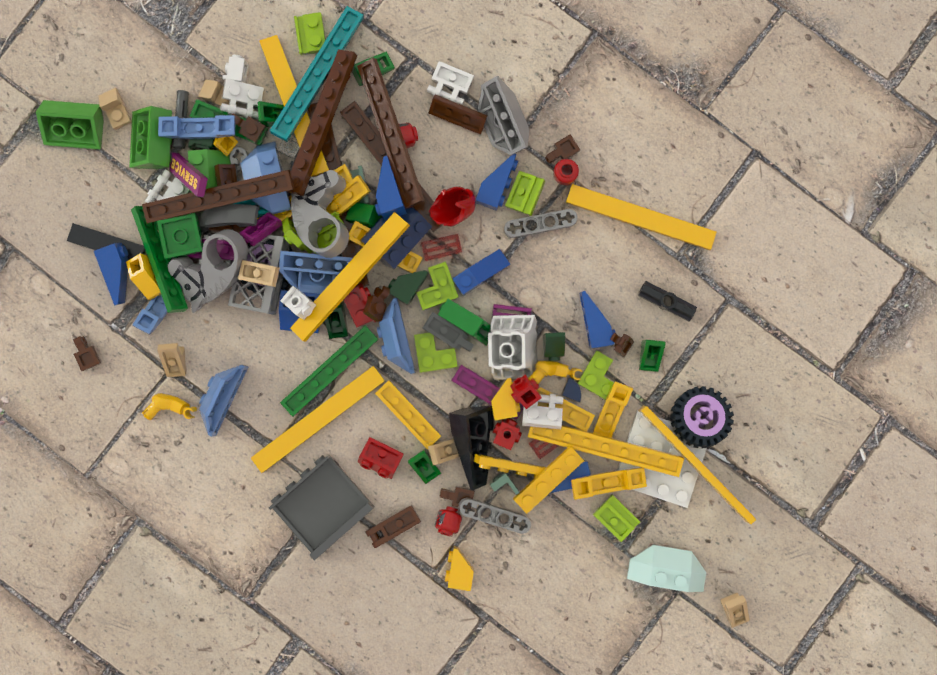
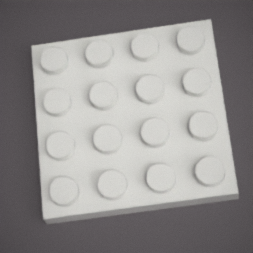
[617,410,707,508]

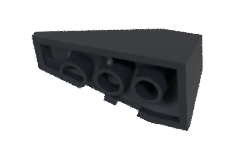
[449,406,494,490]

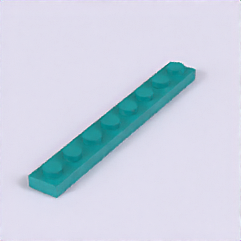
[270,6,364,142]

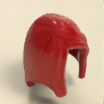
[429,187,476,227]

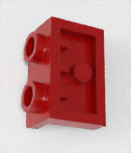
[344,283,375,328]
[358,437,404,479]

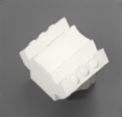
[488,315,538,380]

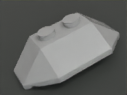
[478,76,529,155]

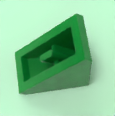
[258,101,284,127]
[345,203,382,229]
[639,340,666,372]
[408,449,441,484]

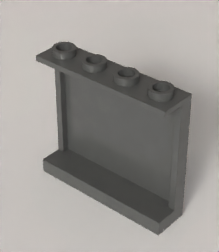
[269,455,375,561]

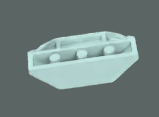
[627,545,706,592]

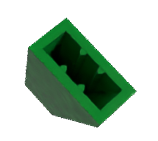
[438,299,491,346]

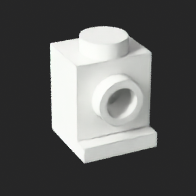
[222,54,248,83]
[280,286,316,320]

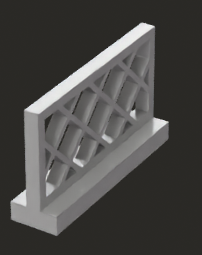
[228,234,290,315]

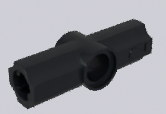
[638,281,697,322]

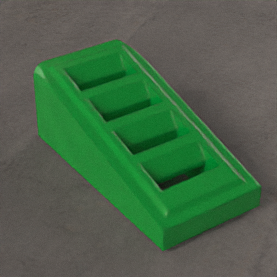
[352,51,395,86]

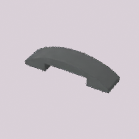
[195,204,259,232]

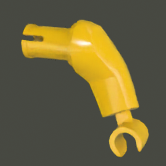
[529,361,583,385]
[142,393,197,420]

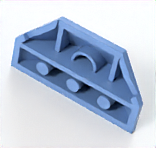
[240,141,291,214]
[279,251,353,294]
[377,298,416,374]
[199,365,248,437]

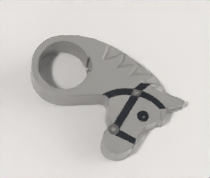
[291,170,349,258]
[168,229,248,313]

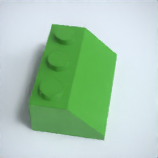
[36,100,104,149]
[129,106,172,169]
[188,149,231,193]

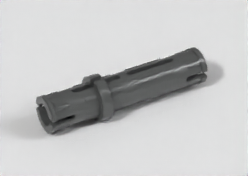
[172,90,189,149]

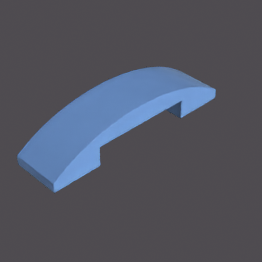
[158,115,235,139]
[132,283,182,335]

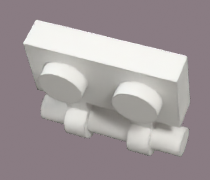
[427,61,474,105]
[220,78,264,119]
[145,169,190,203]
[522,393,563,429]

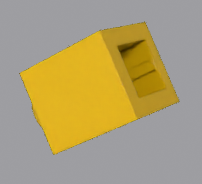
[126,253,161,300]
[491,378,521,420]
[445,546,474,591]

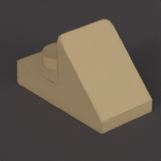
[198,79,238,106]
[99,88,132,130]
[238,260,280,287]
[157,343,186,377]
[428,439,459,465]
[721,593,750,628]

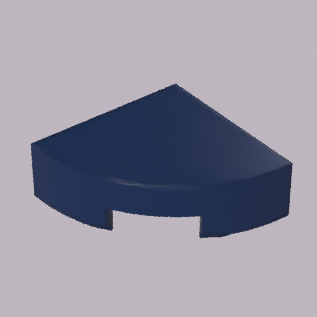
[562,378,581,403]

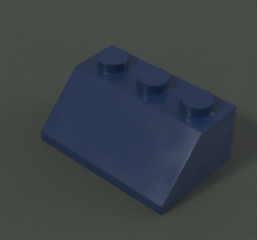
[360,207,432,269]

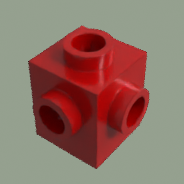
[510,374,542,409]
[493,418,522,450]

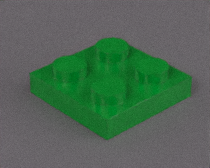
[157,213,203,260]

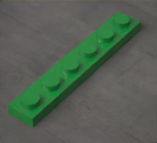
[131,206,188,313]
[280,325,379,417]

